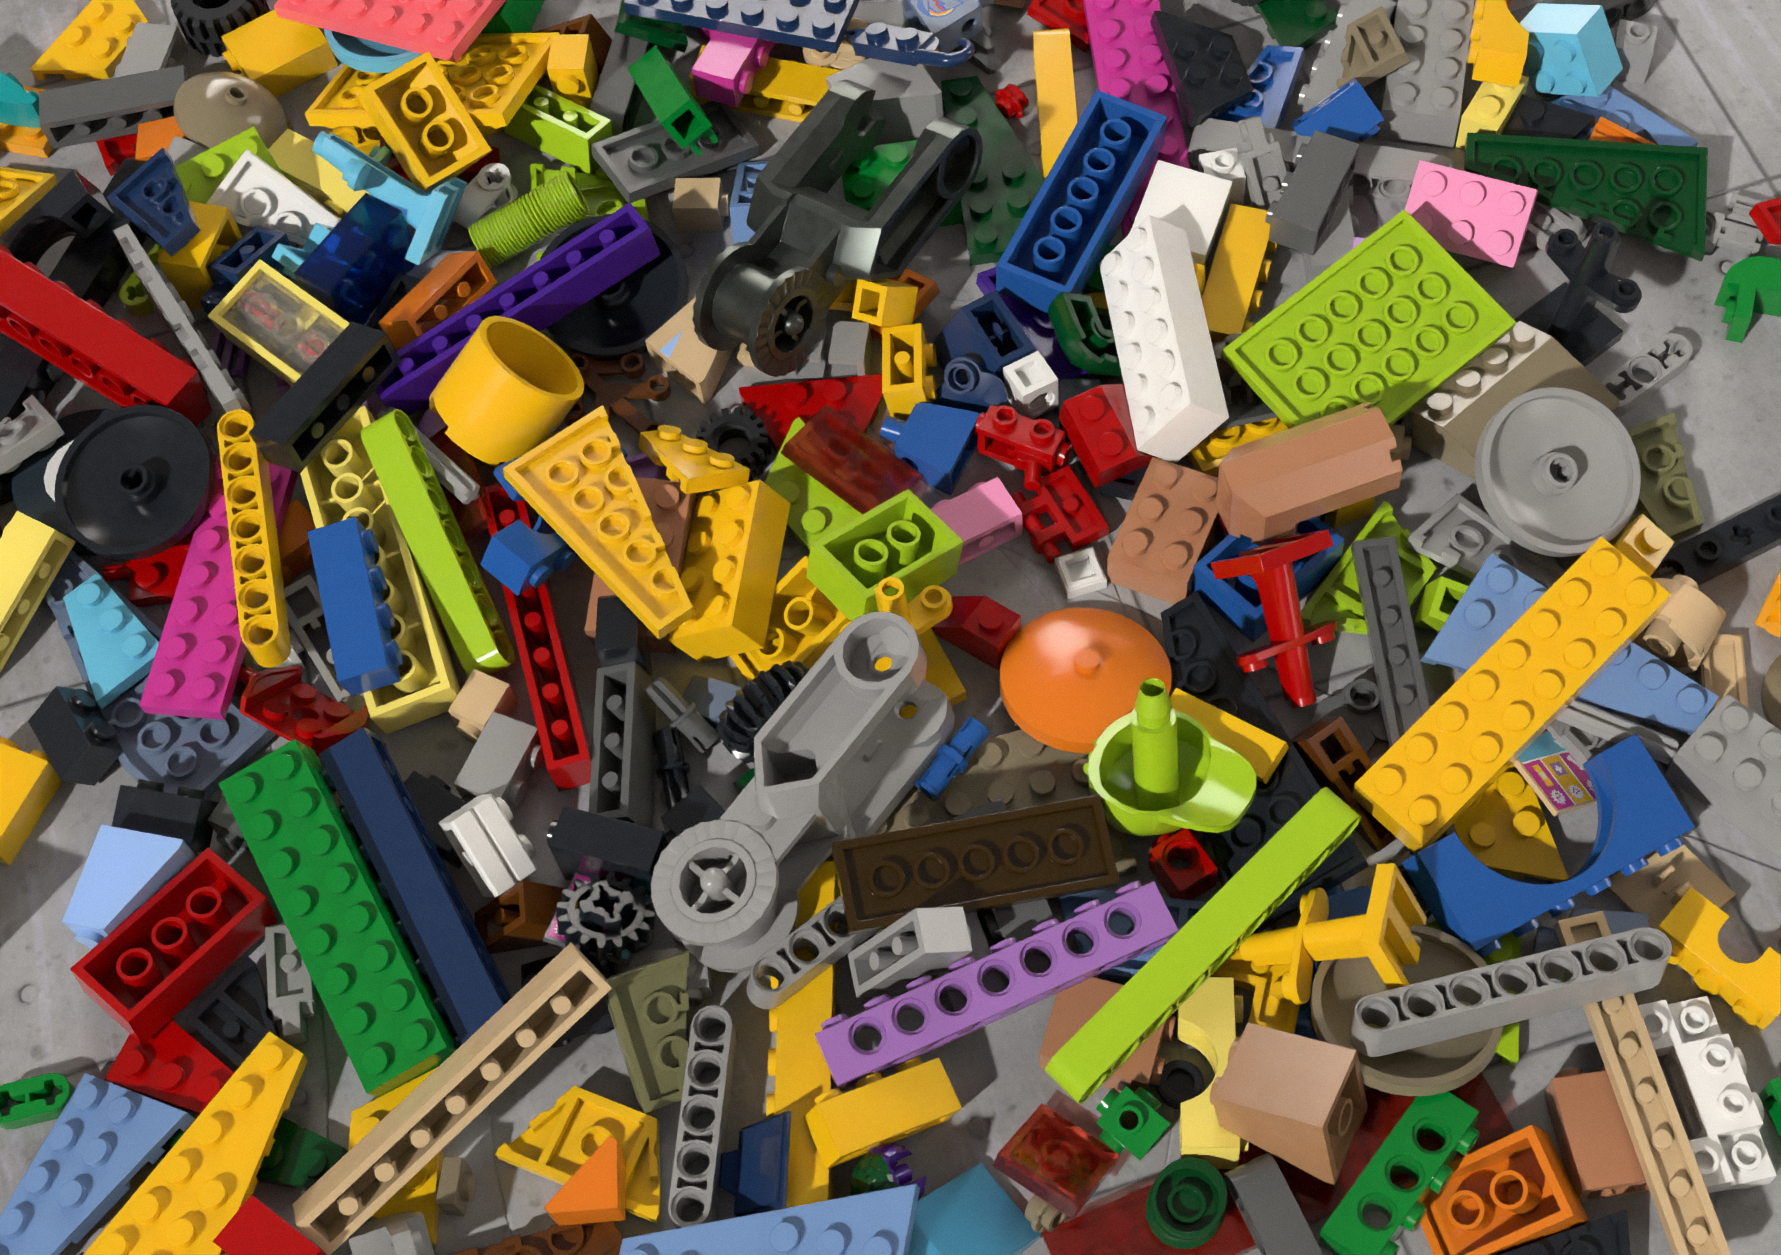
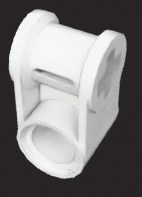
[453,163,519,229]

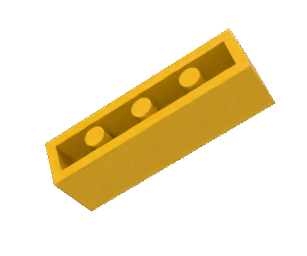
[689,45,842,123]
[1202,203,1279,343]

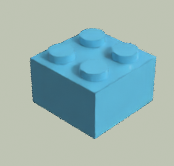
[1520,3,1623,97]

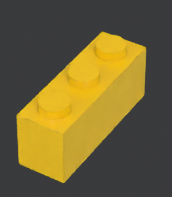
[804,1057,962,1169]

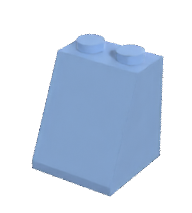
[62,824,197,950]

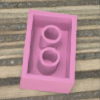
[1405,160,1538,268]

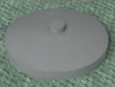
[1474,387,1641,557]

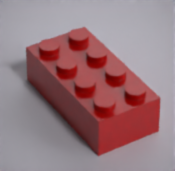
[70,848,278,1045]

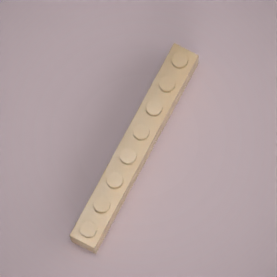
[292,942,612,1255]

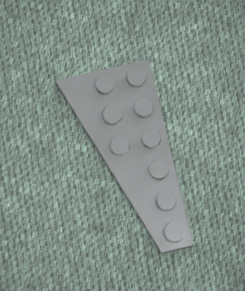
[113,224,251,414]

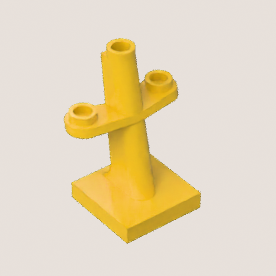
[838,577,967,719]
[1240,863,1427,1005]

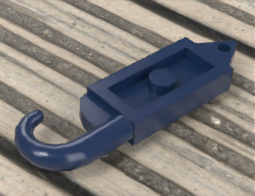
[845,22,974,68]

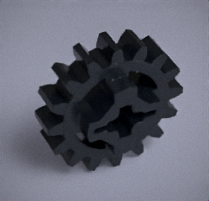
[556,872,655,962]

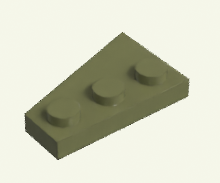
[1627,412,1703,542]
[605,951,689,1114]

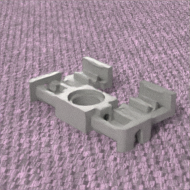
[1705,193,1764,257]

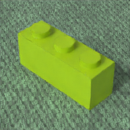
[504,84,613,174]

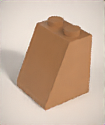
[1210,1023,1368,1185]

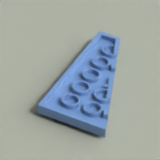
[0,1073,195,1255]

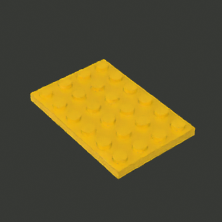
[305,32,560,129]

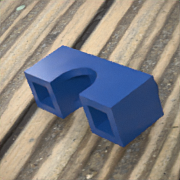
[480,515,579,596]

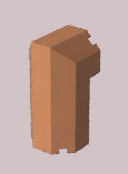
[1216,402,1403,546]

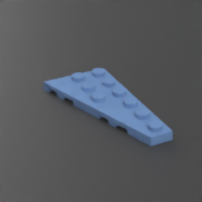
[1420,553,1719,736]
[619,1184,920,1255]

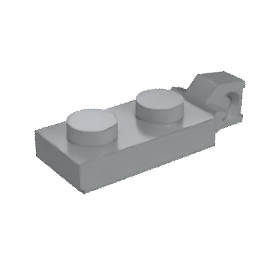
[1237,116,1287,211]
[265,923,318,1045]

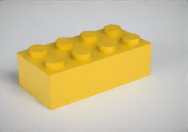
[668,479,791,663]

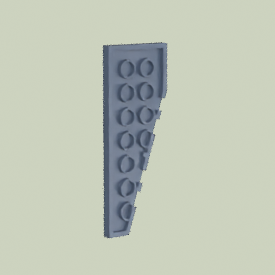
[45,549,276,799]

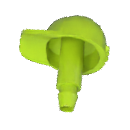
[1083,678,1256,836]

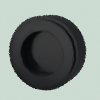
[1157,1060,1204,1110]

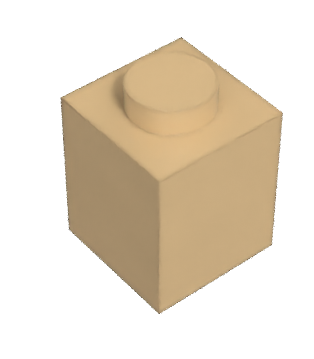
[672,178,731,232]
[448,669,518,742]

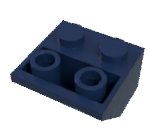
[932,290,1035,383]

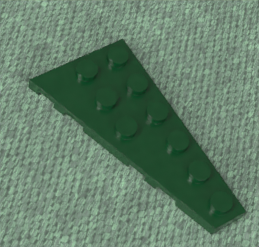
[941,76,1045,266]
[1464,133,1708,262]

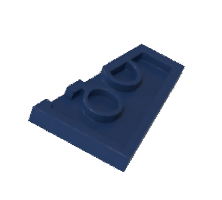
[106,147,201,256]

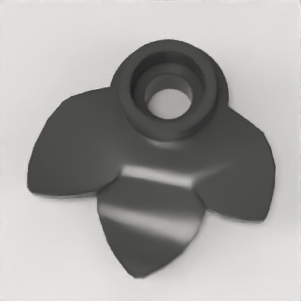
[1311,679,1389,754]

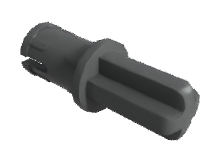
[646,677,719,753]

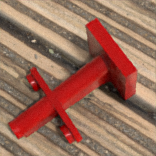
[1211,529,1337,708]

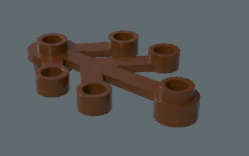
[564,352,671,438]

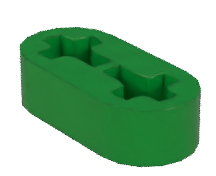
[0,1073,76,1130]

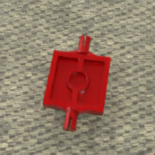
[102,527,196,607]

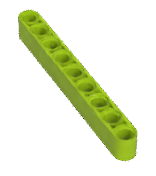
[1044,787,1362,1104]

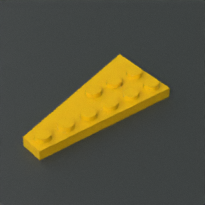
[503,405,693,640]
[83,1031,308,1255]

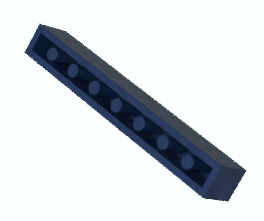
[319,727,512,1049]

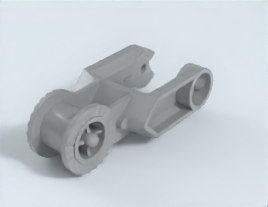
[651,612,955,973]

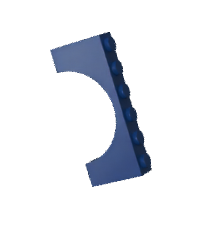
[1402,733,1695,958]

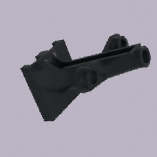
[1514,223,1642,367]

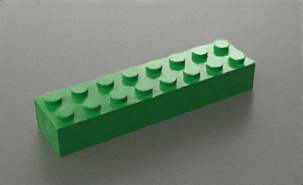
[218,739,457,1097]

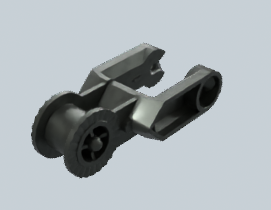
[692,79,983,377]

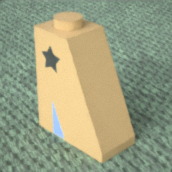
[645,297,734,405]

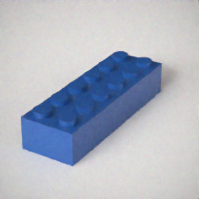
[996,89,1167,313]

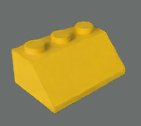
[359,51,492,191]

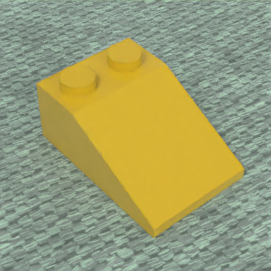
[730,556,850,680]

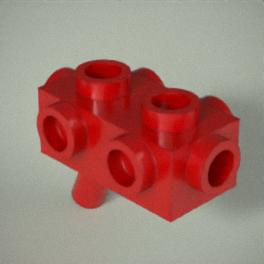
[974,405,1073,491]

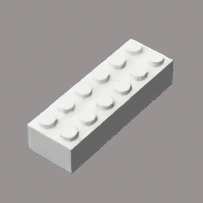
[1099,215,1229,464]

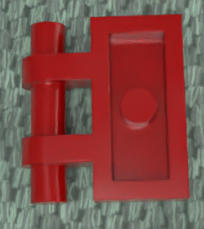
[1011,465,1109,564]

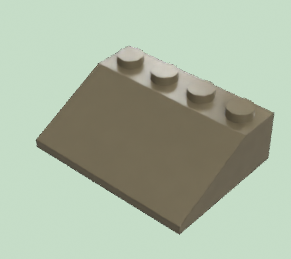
[1411,321,1619,480]

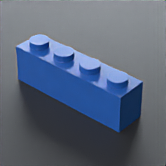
[307,517,403,696]

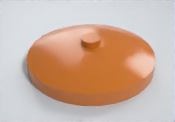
[999,608,1172,754]

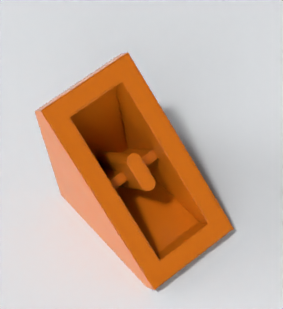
[544,1135,626,1226]

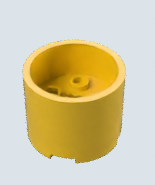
[429,316,584,467]

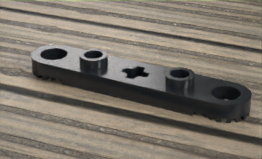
[1650,494,1781,586]

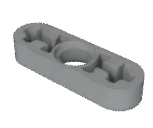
[1600,333,1693,417]

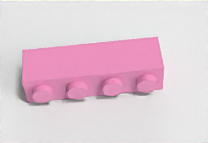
[930,477,1023,565]

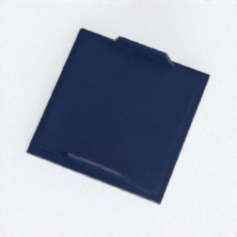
[719,1111,791,1218]

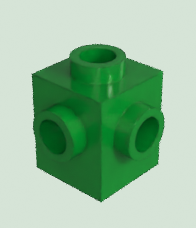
[1096,1085,1171,1161]

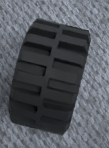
[171,0,270,57]

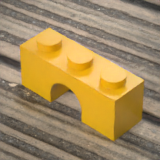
[829,279,918,327]
[1657,887,1781,1030]

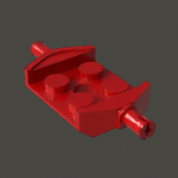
[237,664,387,758]

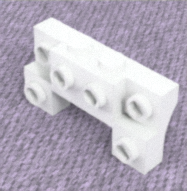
[1638,996,1777,1193]

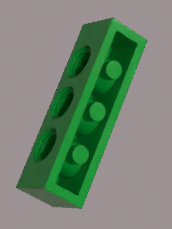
[1319,1091,1480,1255]

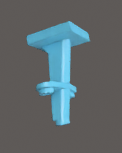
[312,131,468,266]

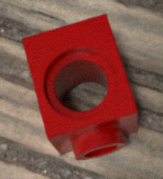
[1149,828,1218,900]

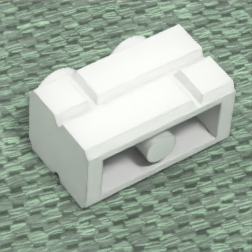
[438,794,537,897]

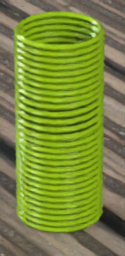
[468,171,590,268]

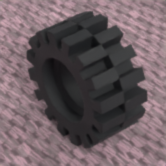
[696,407,771,482]

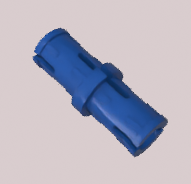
[915,717,990,801]

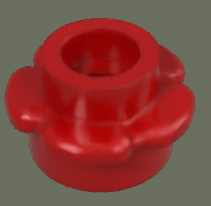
[995,84,1029,119]

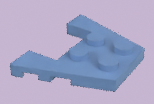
[1550,85,1698,147]

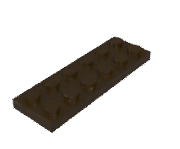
[832,794,1120,935]

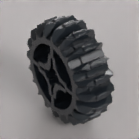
[716,660,810,764]

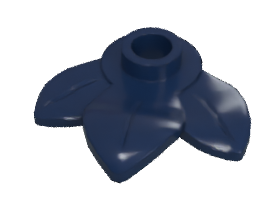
[933,356,1008,413]

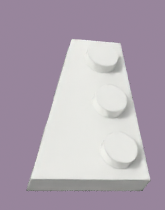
[206,149,342,246]

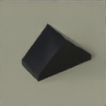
[595,595,653,677]

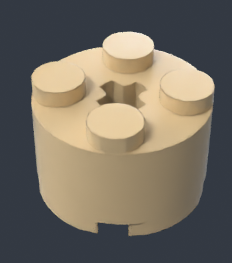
[1632,574,1726,674]

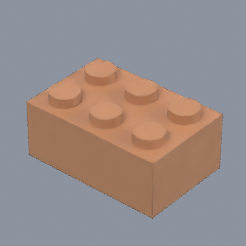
[1107,457,1220,604]

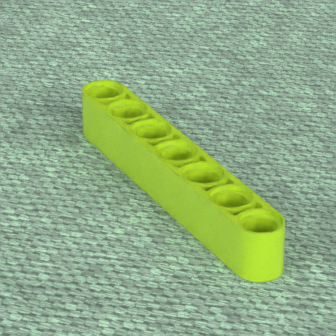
[361,409,516,676]

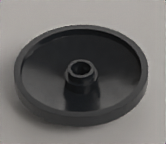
[540,214,689,361]
[54,405,216,560]

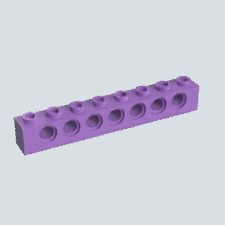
[815,881,1179,1091]

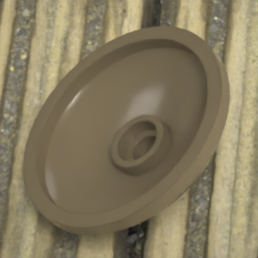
[173,72,287,149]

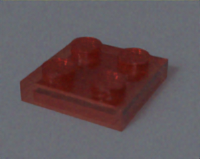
[993,1103,1120,1219]

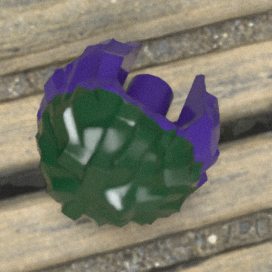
[850,1143,927,1200]

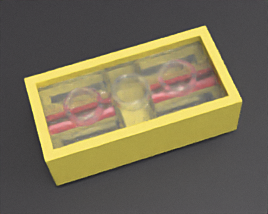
[208,259,350,386]

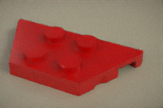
[739,374,883,455]

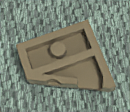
[1336,6,1410,89]

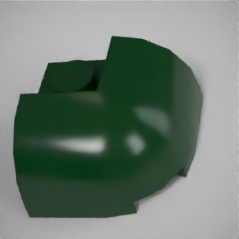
[1047,292,1122,377]

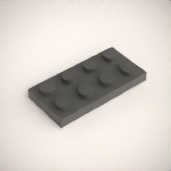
[592,101,759,203]

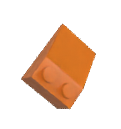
[1404,1124,1590,1255]

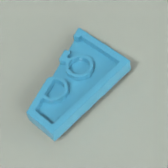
[63,573,159,709]

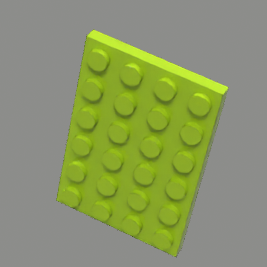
[1221,209,1517,429]

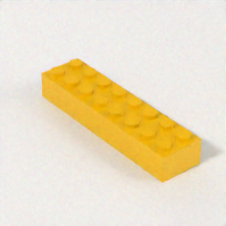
[1352,536,1671,854]

